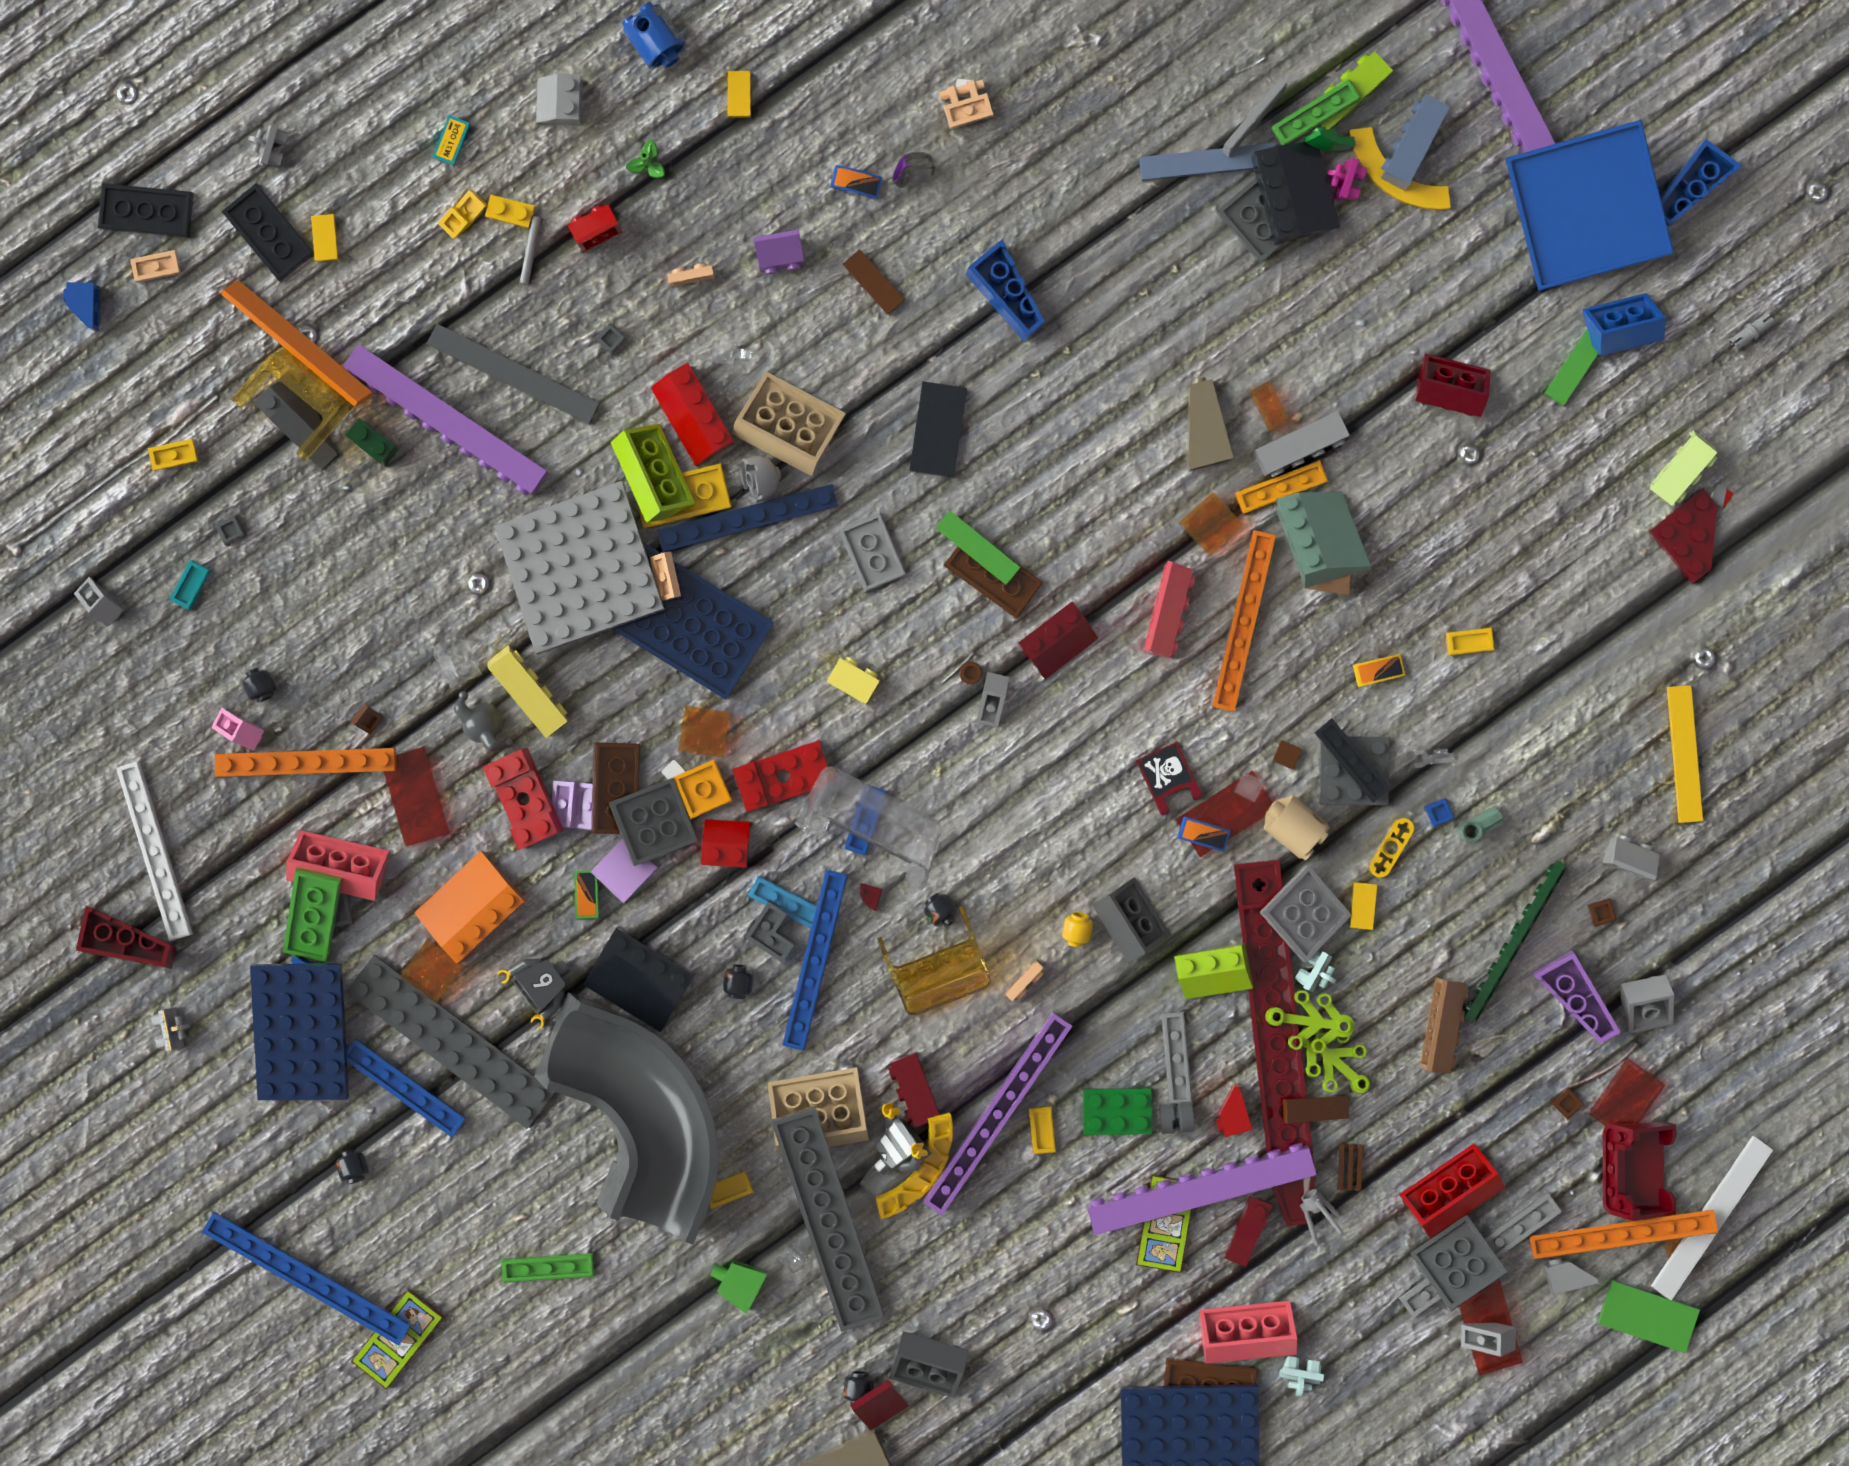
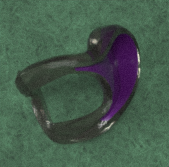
[892,152,935,188]

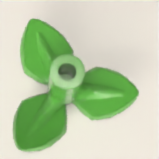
[626,139,665,178]

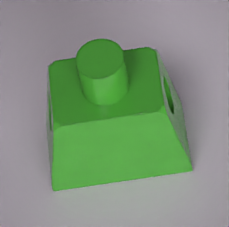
[710,1260,768,1314]

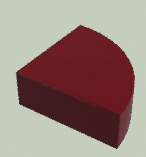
[860,883,883,911]

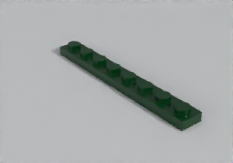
[1464,861,1567,1024]

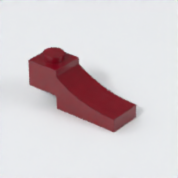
[1224,1195,1273,1267]

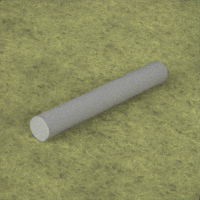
[520,216,541,285]

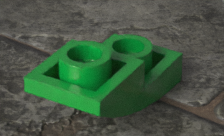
[1305,127,1356,153]

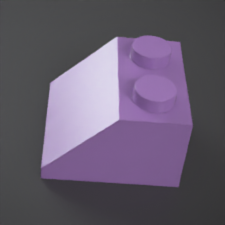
[753,230,805,275]

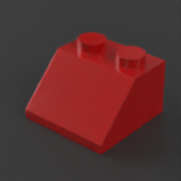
[568,204,623,253]
[701,819,751,868]

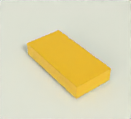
[728,71,751,118]
[311,214,339,262]
[1446,628,1495,656]
[1349,882,1377,930]
[1029,1106,1056,1154]
[709,1170,754,1209]

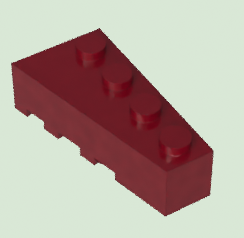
[76,906,177,969]

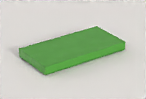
[283,867,342,963]
[1597,1279,1700,1353]

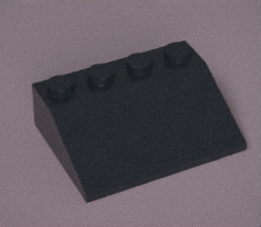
[1251,142,1340,245]
[583,927,696,1032]

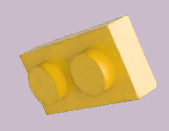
[485,195,536,229]
[148,439,199,471]

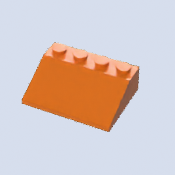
[414,851,528,964]

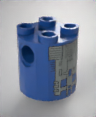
[622,2,686,69]

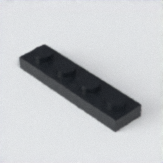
[1314,718,1391,803]

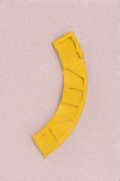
[1349,127,1451,210]
[875,1113,953,1220]

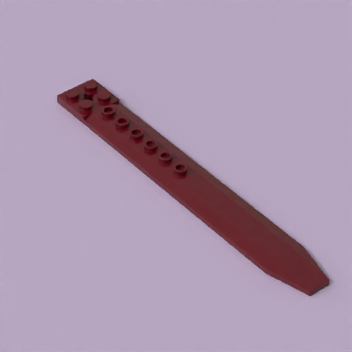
[1233,859,1316,1226]

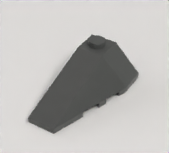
[253,374,339,470]

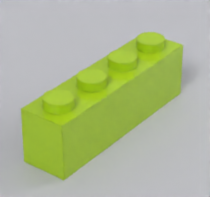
[1315,51,1393,130]

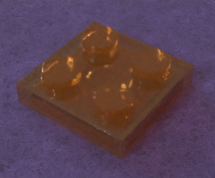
[1179,492,1243,556]
[678,706,731,758]
[400,939,465,1003]

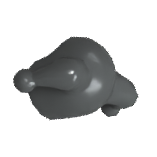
[454,691,513,752]

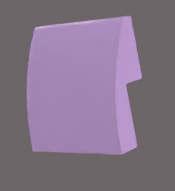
[551,780,592,830]
[591,839,657,903]

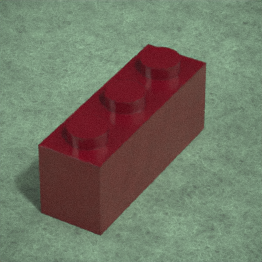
[888,1052,940,1127]

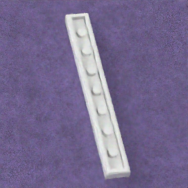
[116,761,193,941]
[1651,1136,1773,1300]

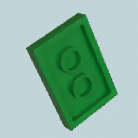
[1083,1088,1152,1135]

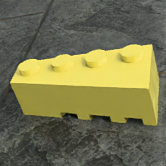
[488,645,568,738]

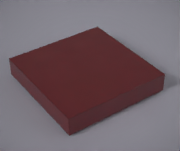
[850,1380,909,1431]

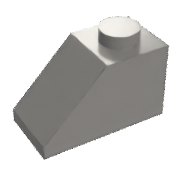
[74,577,123,627]
[976,672,1009,727]
[1543,1257,1599,1295]
[1461,1323,1516,1357]

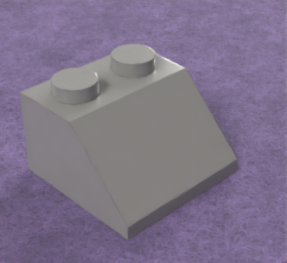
[536,73,583,126]
[1602,835,1660,880]
[1621,975,1674,1033]

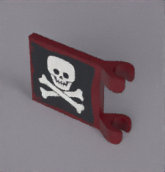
[1136,742,1202,816]

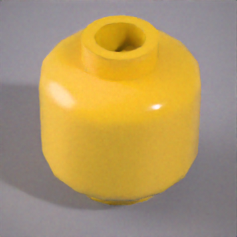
[1062,912,1094,947]

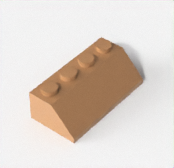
[1420,977,1469,1074]

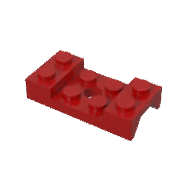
[732,740,834,812]
[482,747,564,850]

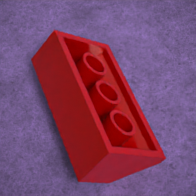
[651,362,735,466]
[1399,1144,1506,1239]

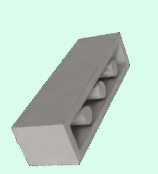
[1253,411,1350,478]

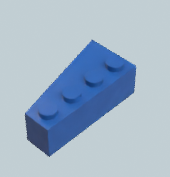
[1660,139,1742,226]
[965,239,1045,342]

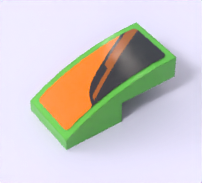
[575,870,599,920]

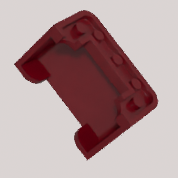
[1603,1122,1677,1221]

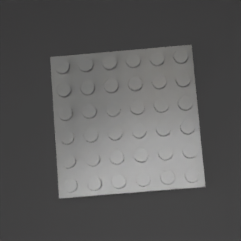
[495,481,665,655]

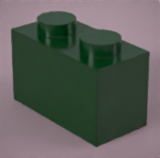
[345,418,399,467]

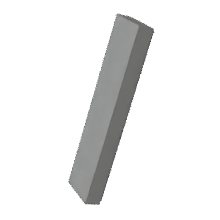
[1222,78,1287,157]
[1161,1011,1192,1104]

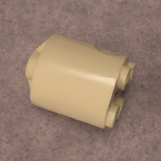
[1264,795,1330,861]

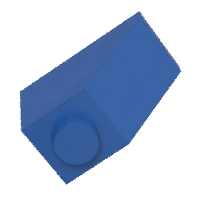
[63,282,100,332]

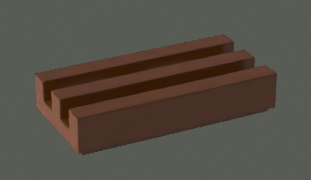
[1337,1143,1363,1191]

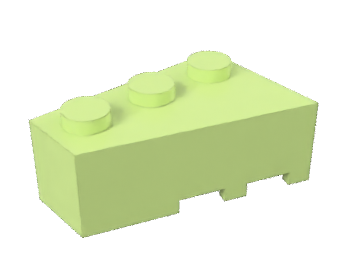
[1650,430,1717,506]

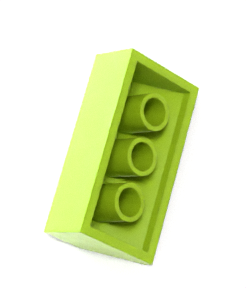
[611,424,695,523]

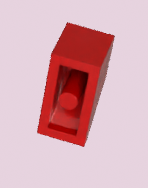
[1215,1083,1252,1137]

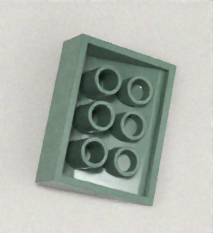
[1276,491,1371,588]

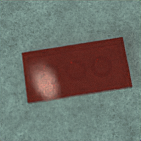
[384,747,450,847]
[1175,771,1273,857]
[1459,1279,1523,1376]

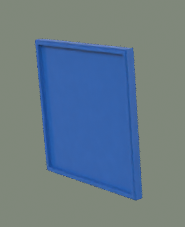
[1505,119,1674,291]

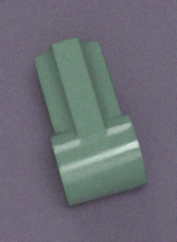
[1457,806,1504,842]

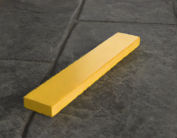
[1667,685,1703,823]

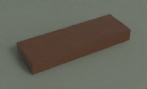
[843,249,905,316]
[1283,1095,1349,1123]

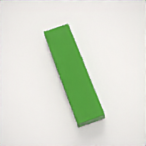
[1271,79,1361,145]
[1544,323,1604,406]
[935,510,1020,585]
[501,1253,595,1283]

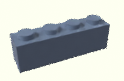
[1381,94,1450,191]

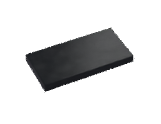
[97,183,194,238]
[221,183,314,282]
[909,381,967,478]

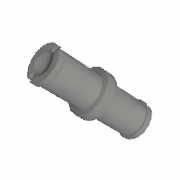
[1729,312,1775,351]

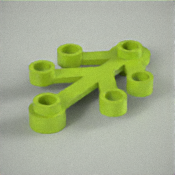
[1265,990,1355,1053]
[1301,1027,1370,1094]

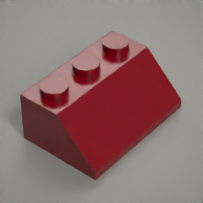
[1415,353,1491,417]
[1017,601,1099,680]

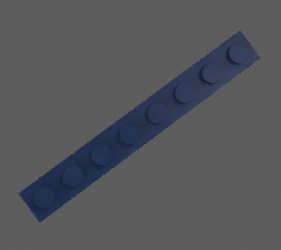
[657,484,838,553]

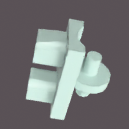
[1295,951,1336,993]
[1279,1356,1324,1396]

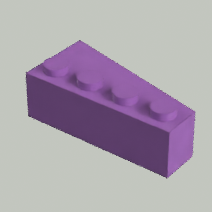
[1532,950,1621,1044]

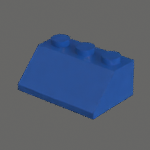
[1583,293,1666,356]

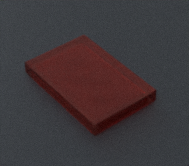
[1587,1058,1666,1126]

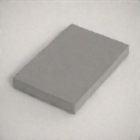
[838,512,906,592]

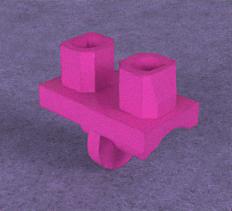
[1327,157,1367,201]

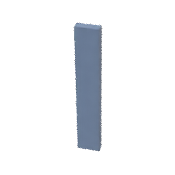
[1139,143,1275,181]

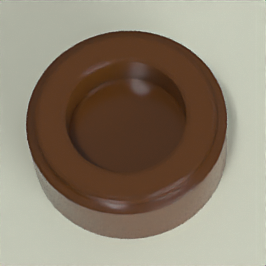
[960,662,982,685]

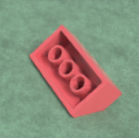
[1143,561,1195,659]
[286,830,389,901]
[1199,1301,1297,1364]

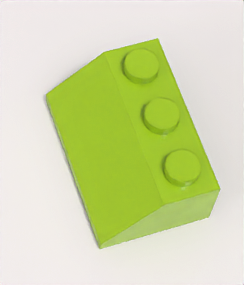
[1174,943,1253,999]

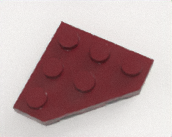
[1648,488,1717,584]

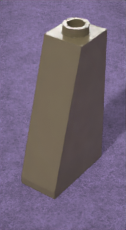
[1187,377,1234,472]
[800,1428,892,1466]

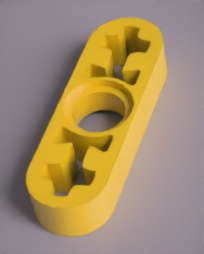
[1369,818,1414,878]

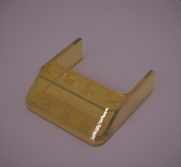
[231,347,354,462]
[877,905,991,1015]

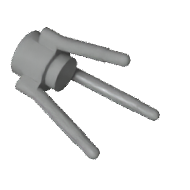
[1300,1189,1343,1246]

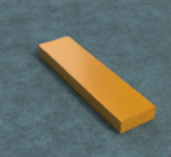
[1235,461,1328,514]

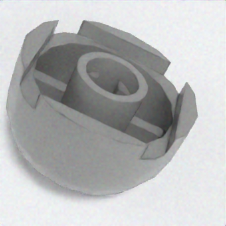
[740,456,781,502]

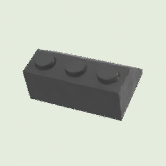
[1092,877,1170,963]
[889,1331,969,1398]

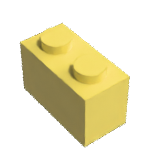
[827,657,880,705]

